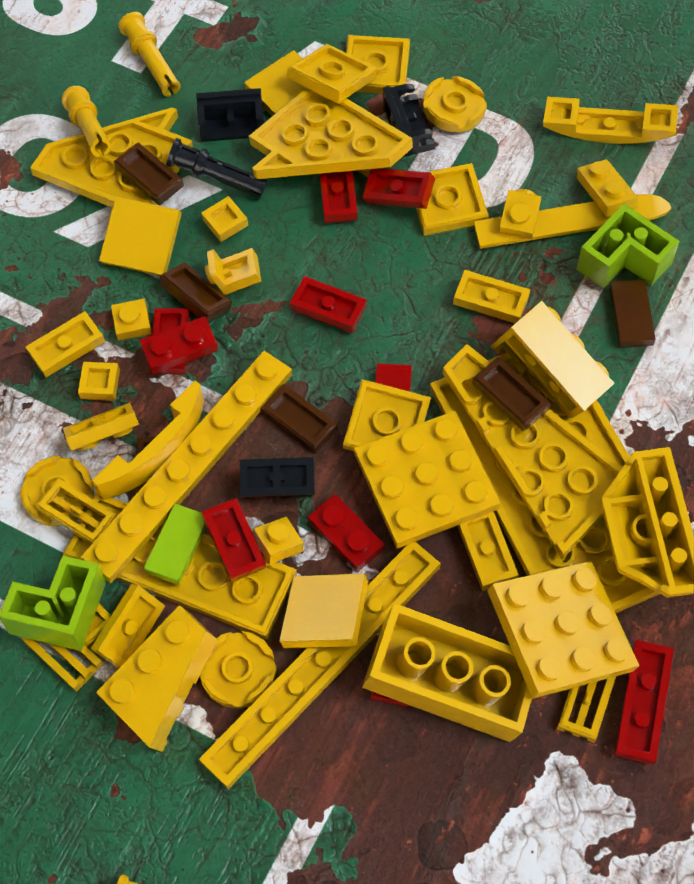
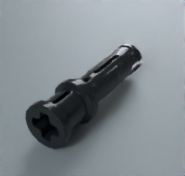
[166,138,268,199]

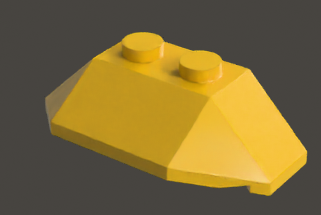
[601,447,694,598]

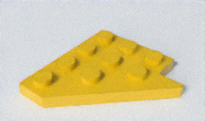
[249,88,413,179]
[30,107,193,208]

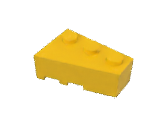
[96,605,217,752]

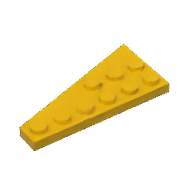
[443,344,623,560]

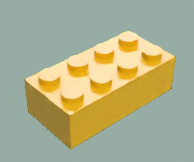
[362,603,532,742]

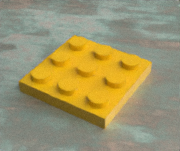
[354,411,501,549]
[487,561,639,699]

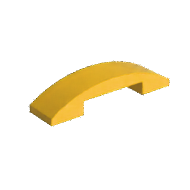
[543,97,679,144]
[92,380,204,500]

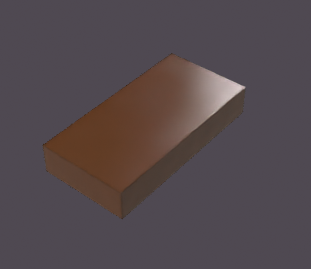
[114,142,184,206]
[159,262,232,322]
[609,280,656,348]
[472,357,551,432]
[261,384,338,454]

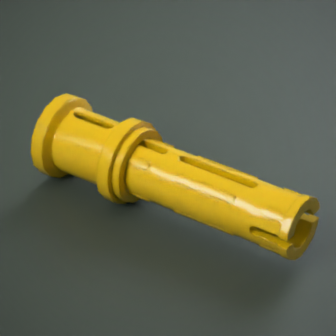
[118,12,181,97]
[61,86,112,157]

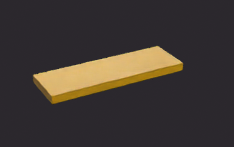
[63,492,297,640]

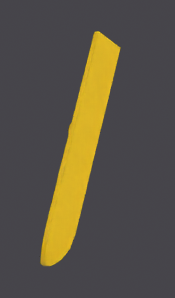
[474,194,671,249]

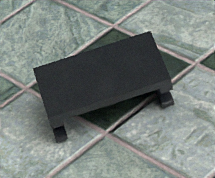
[383,84,435,157]
[196,88,264,142]
[240,457,316,497]

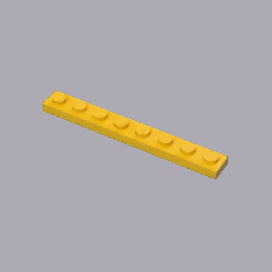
[80,351,292,584]
[199,542,441,790]

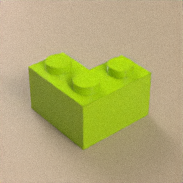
[576,204,680,289]
[0,555,106,651]

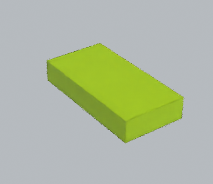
[144,503,207,586]

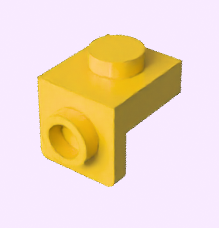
[499,189,542,238]
[205,248,262,295]

